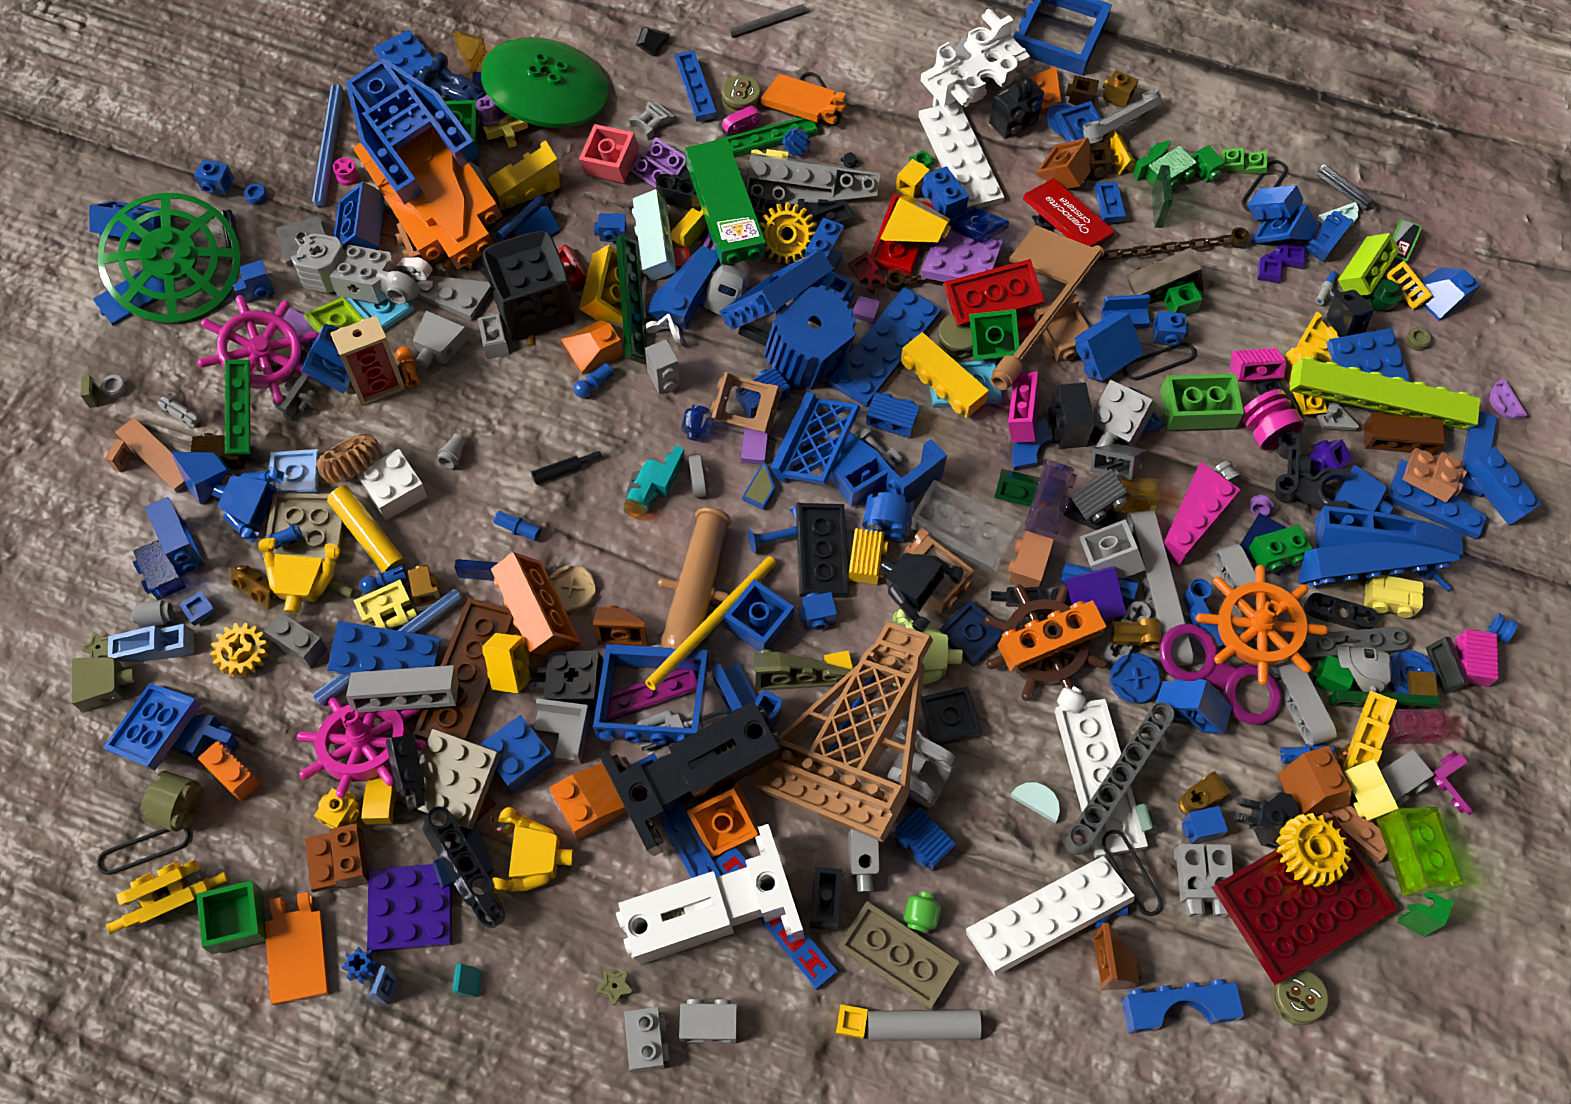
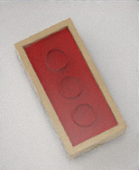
[330,316,405,406]

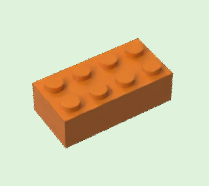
[491,552,581,657]

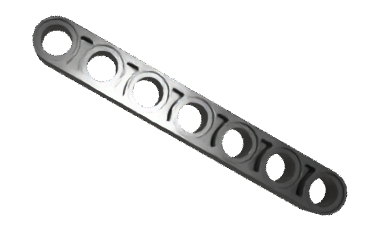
[1065,702,1174,855]

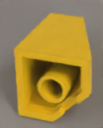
[880,194,951,242]

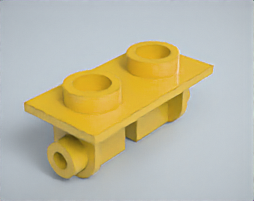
[1103,129,1137,175]

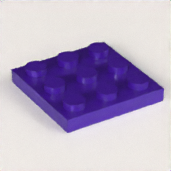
[367,864,452,952]

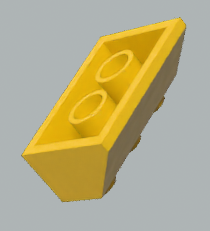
[579,245,642,323]

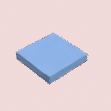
[269,449,320,494]

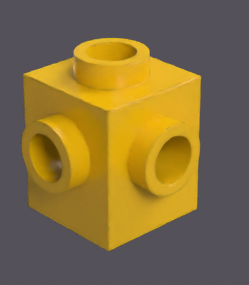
[314,788,360,829]

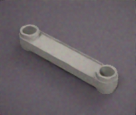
[1083,89,1162,143]

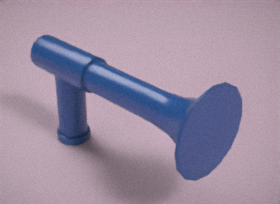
[748,505,797,554]

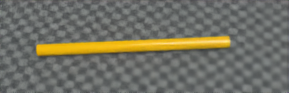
[645,556,776,690]

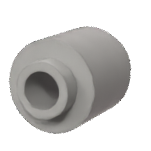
[132,600,174,628]

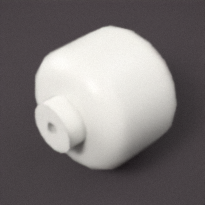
[1057,686,1086,714]

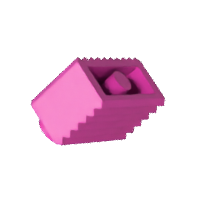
[1230,347,1286,382]
[1454,629,1498,687]

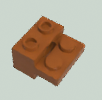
[305,823,369,893]

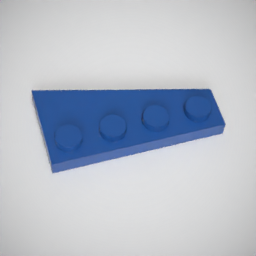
[1384,459,1486,540]

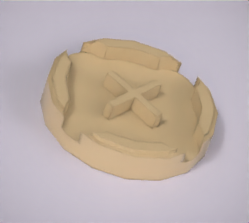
[549,565,596,613]

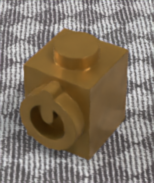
[1102,70,1138,107]

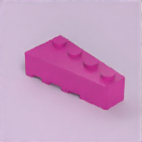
[1163,462,1241,567]

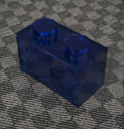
[133,540,186,600]

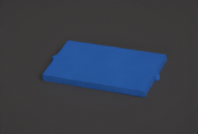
[93,270,165,326]

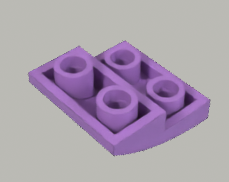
[630,137,687,188]

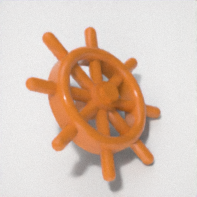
[1196,565,1328,686]

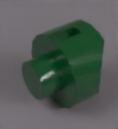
[1367,279,1403,311]

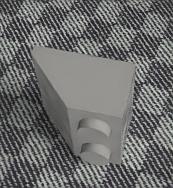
[1079,519,1146,578]

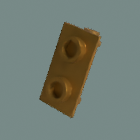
[231,565,278,609]

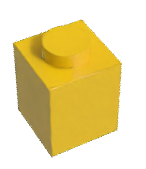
[896,159,930,198]

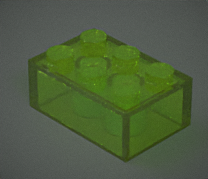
[1376,807,1465,897]

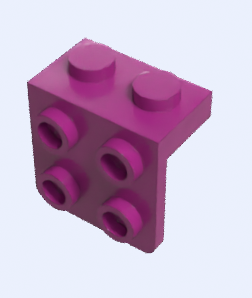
[1434,750,1475,815]

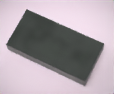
[1425,637,1470,693]

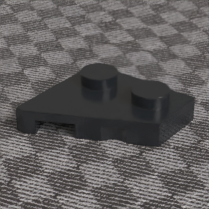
[798,199,855,231]

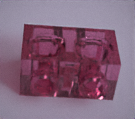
[1385,709,1449,744]

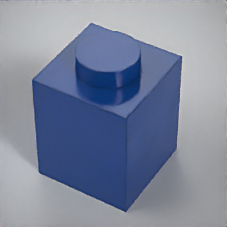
[1182,806,1228,844]

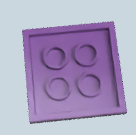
[921,231,1003,282]

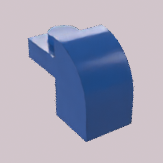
[172,714,239,760]

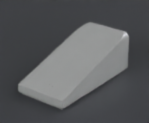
[478,314,509,359]

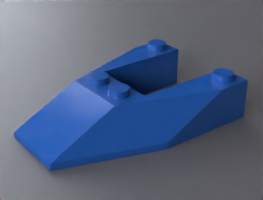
[345,58,480,205]

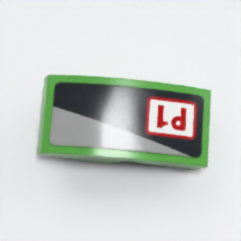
[1393,218,1422,263]

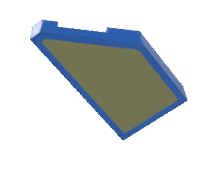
[742,462,775,510]

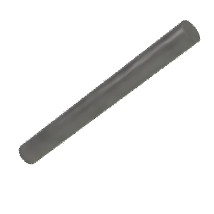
[728,4,806,37]

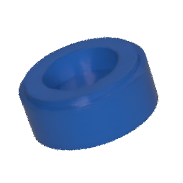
[244,183,268,206]

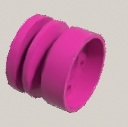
[1241,389,1305,451]

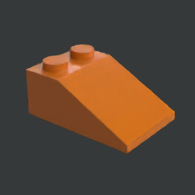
[549,756,646,840]

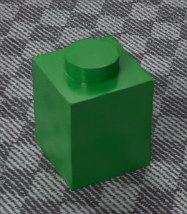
[1313,655,1354,693]

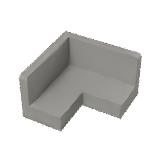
[534,699,590,764]

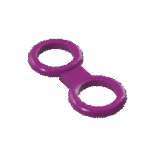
[1159,624,1282,725]

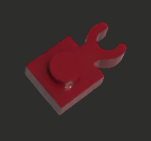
[848,252,885,294]

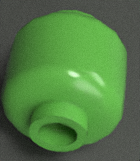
[903,891,942,934]

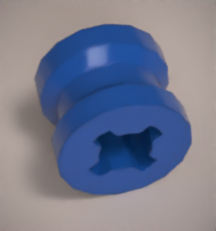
[1486,613,1518,644]

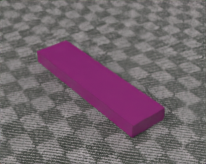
[607,669,698,722]

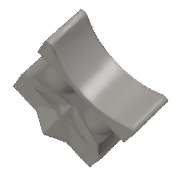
[629,101,674,140]

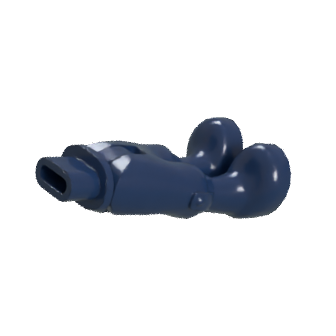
[418,52,486,112]

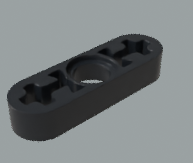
[1304,593,1379,630]

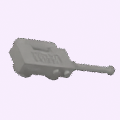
[637,707,727,751]

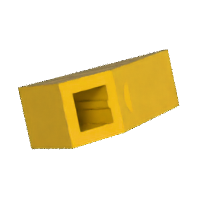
[1283,346,1327,416]

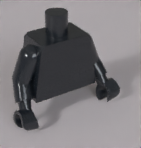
[880,553,963,632]

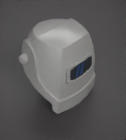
[704,264,750,315]
[1338,646,1392,693]

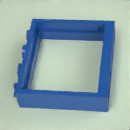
[1013,0,1112,76]
[719,249,833,331]
[593,644,709,745]

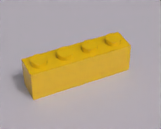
[901,332,989,419]

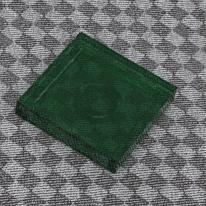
[1151,165,1173,228]

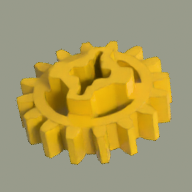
[210,623,269,678]

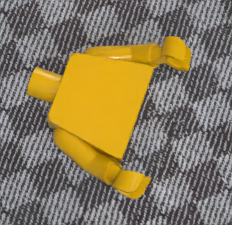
[258,538,340,614]
[491,807,574,894]

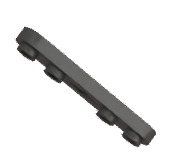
[1290,627,1410,661]

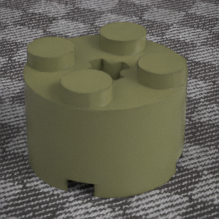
[141,771,204,832]

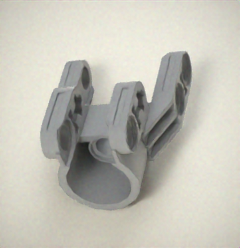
[839,706,955,809]

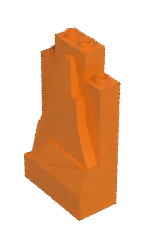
[353,127,503,270]

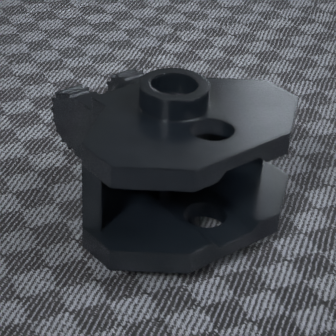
[1234,792,1299,848]

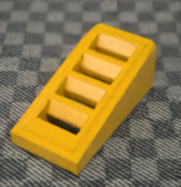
[1385,261,1432,310]

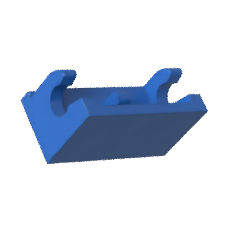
[1304,211,1354,262]

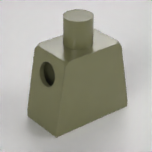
[72,657,137,712]

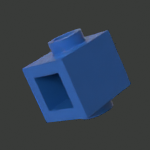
[798,592,837,630]

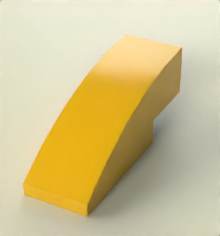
[361,750,398,824]

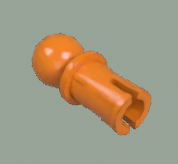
[395,346,420,388]

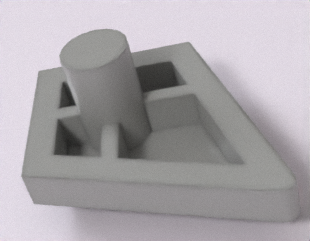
[1315,402,1359,430]

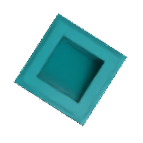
[453,963,481,998]

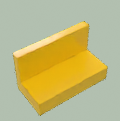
[671,208,707,248]

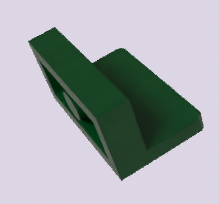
[994,469,1048,509]

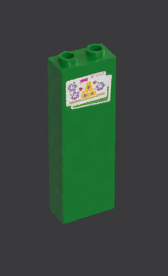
[685,139,766,265]

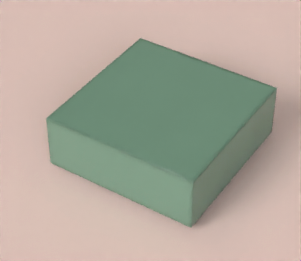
[1135,803,1159,835]

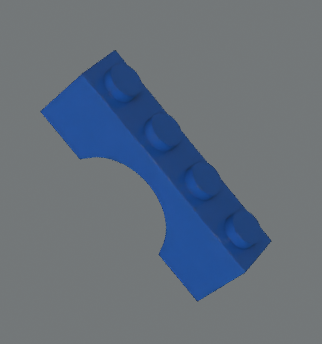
[1122,979,1244,1034]

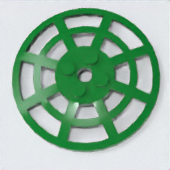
[98,193,241,324]

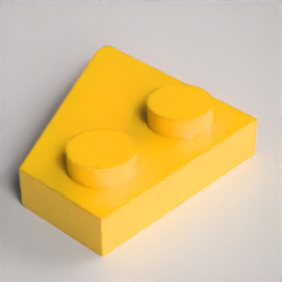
[1296,312,1339,362]

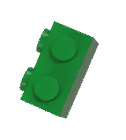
[1249,524,1312,573]

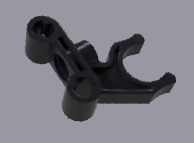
[1275,430,1350,510]

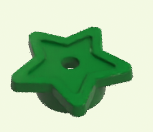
[909,151,936,173]

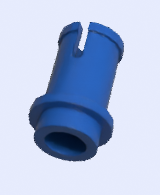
[269,524,303,550]

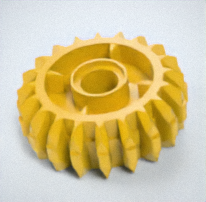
[759,203,817,264]
[1276,813,1351,887]

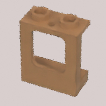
[711,372,783,434]

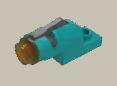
[624,445,685,519]

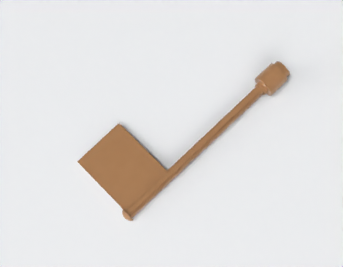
[991,225,1105,390]

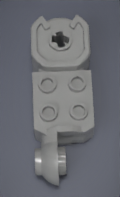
[291,233,420,304]

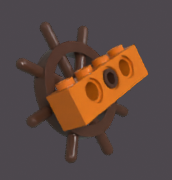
[984,584,1108,701]

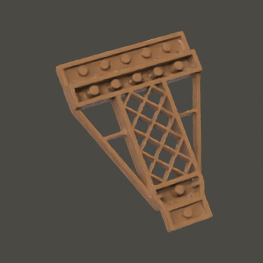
[751,622,933,842]

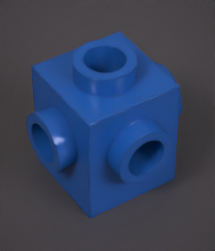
[195,160,234,195]
[1153,311,1189,346]

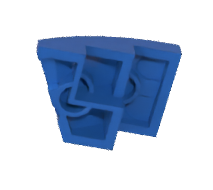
[301,324,350,394]

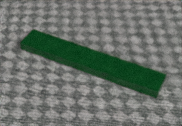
[616,235,647,364]

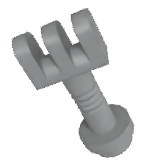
[855,426,903,469]

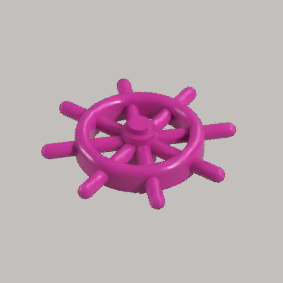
[197,295,319,404]
[297,698,426,799]

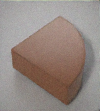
[904,528,929,554]

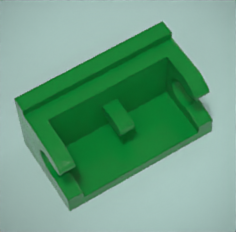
[1397,892,1454,937]

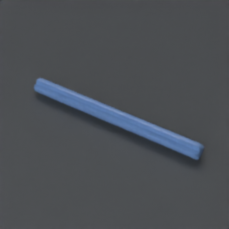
[312,84,344,207]
[313,589,463,706]

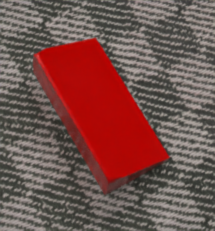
[558,244,588,290]

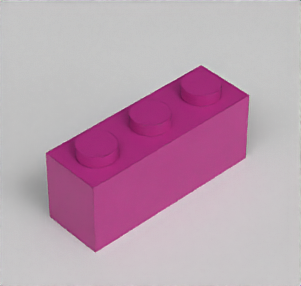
[1008,372,1041,442]

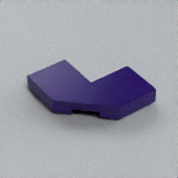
[1257,244,1306,283]

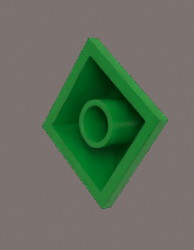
[969,309,1019,361]

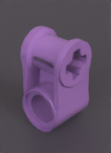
[476,95,509,127]

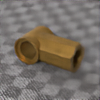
[1110,618,1162,650]

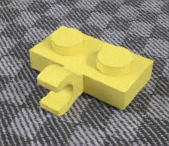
[481,115,528,148]

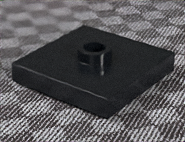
[920,686,983,745]

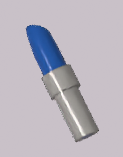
[1315,271,1337,305]

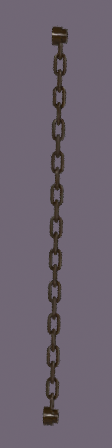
[887,227,1249,291]

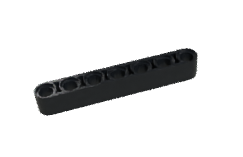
[656,173,802,234]

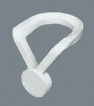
[645,314,683,345]

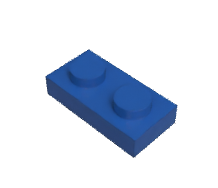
[1094,181,1126,223]

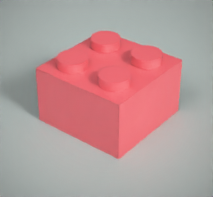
[579,124,639,183]

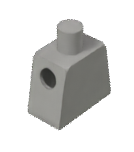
[413,311,468,368]
[848,829,879,892]

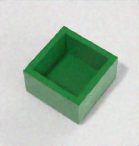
[196,880,266,954]

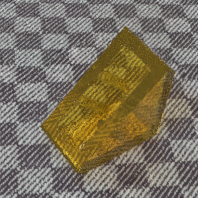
[452,31,486,75]

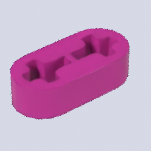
[722,106,762,136]

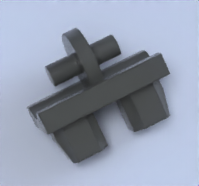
[273,374,317,421]

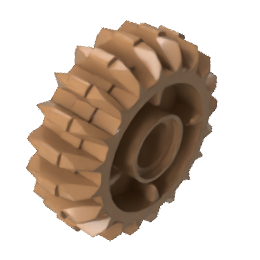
[316,433,382,483]

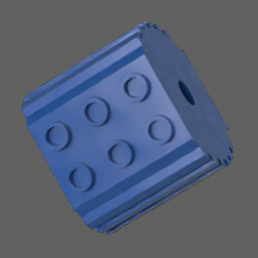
[764,285,856,390]

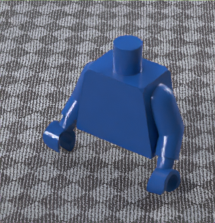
[212,467,285,542]

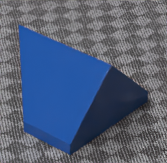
[170,451,230,505]

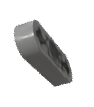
[1104,601,1151,665]

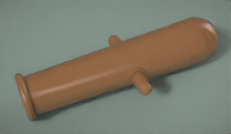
[658,507,732,650]

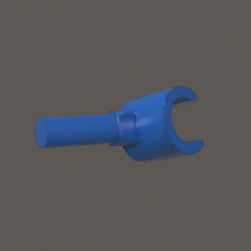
[1418,565,1452,591]

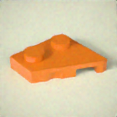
[1021,67,1061,115]

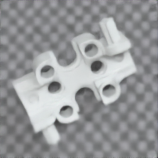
[921,9,1030,107]

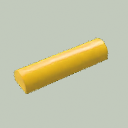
[327,485,405,573]

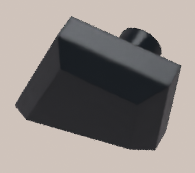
[636,26,670,56]

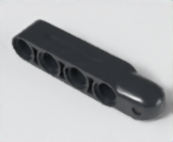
[423,806,505,929]

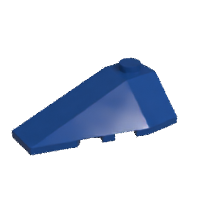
[645,246,720,330]

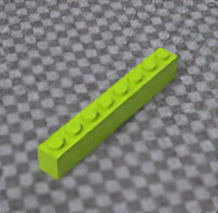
[1290,357,1480,430]

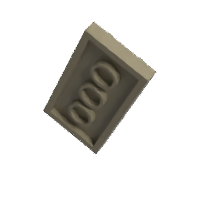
[837,901,959,1010]

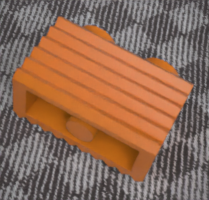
[198,741,259,801]

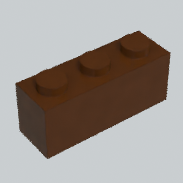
[1364,412,1445,456]

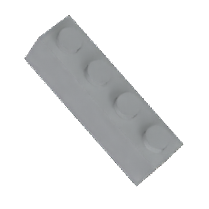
[346,665,459,713]

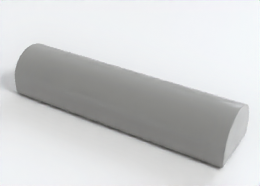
[867,1010,981,1041]

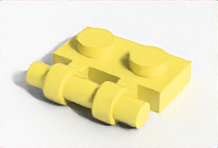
[353,580,417,629]

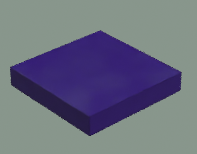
[1065,566,1126,620]

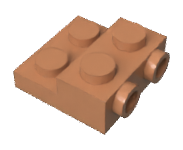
[1402,447,1467,502]

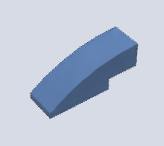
[108,624,194,661]

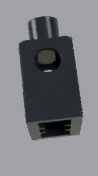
[1327,289,1374,337]

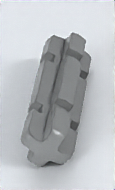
[158,396,201,427]

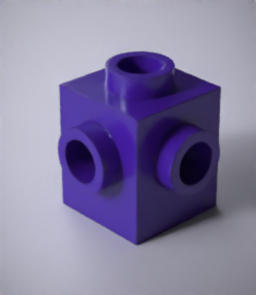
[1307,439,1353,474]

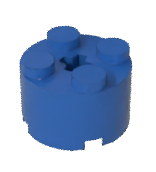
[862,492,915,542]

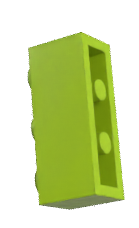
[1338,233,1399,295]

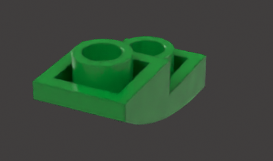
[1133,140,1171,181]

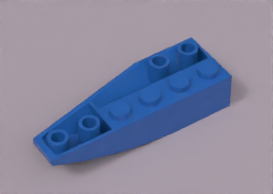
[1298,542,1460,587]

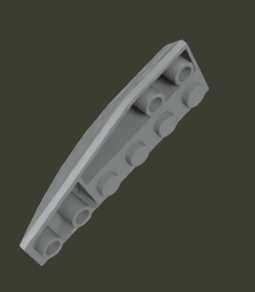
[746,153,880,204]

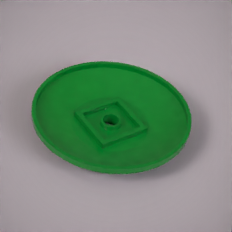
[481,37,609,128]

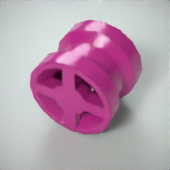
[333,158,359,186]

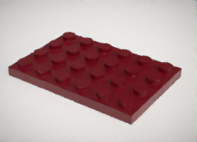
[1211,816,1398,985]

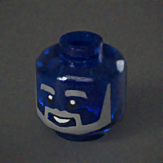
[681,405,714,441]

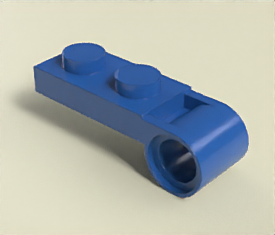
[1184,578,1224,654]

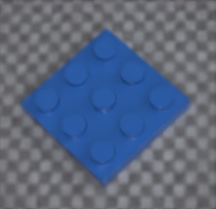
[1326,328,1411,405]
[103,683,202,771]

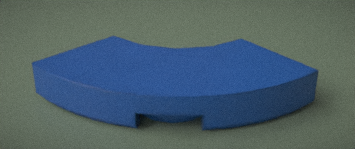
[1012,418,1053,471]

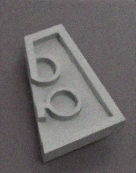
[417,275,493,321]

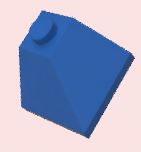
[1251,205,1318,244]
[1407,267,1481,321]

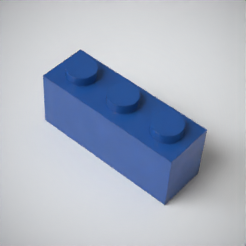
[1463,447,1542,525]

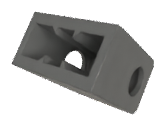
[1090,444,1146,480]

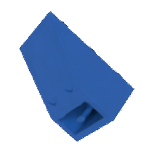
[812,432,892,507]

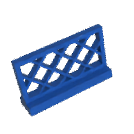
[770,392,861,485]

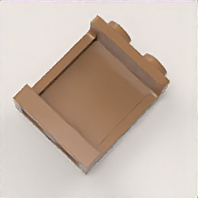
[1033,294,1089,363]

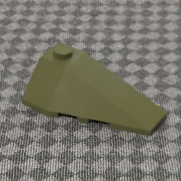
[754,650,851,691]

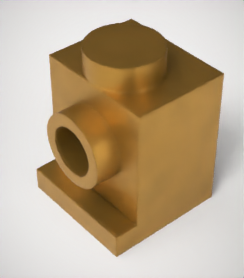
[408,565,441,607]

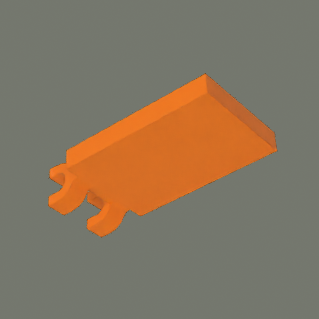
[760,74,846,124]
[265,892,329,1006]

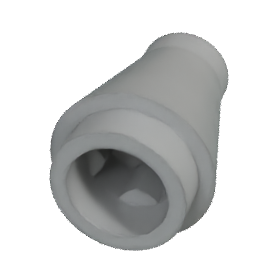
[437,434,466,469]

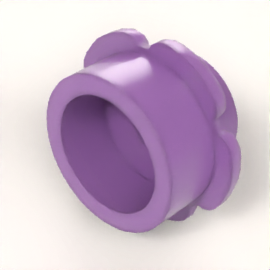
[1250,495,1274,517]

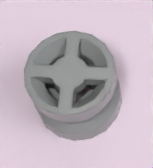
[1213,460,1241,484]

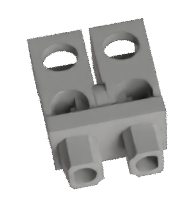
[1173,844,1233,917]

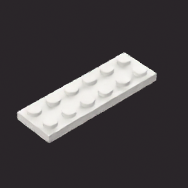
[918,101,1004,213]
[1054,699,1148,858]
[966,856,1134,976]

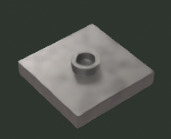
[276,216,325,266]

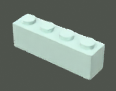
[632,189,676,281]

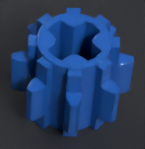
[782,128,811,156]
[341,947,379,984]

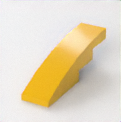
[1342,691,1397,796]

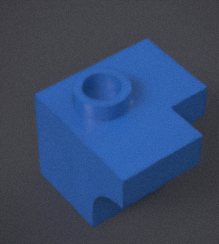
[233,260,275,303]

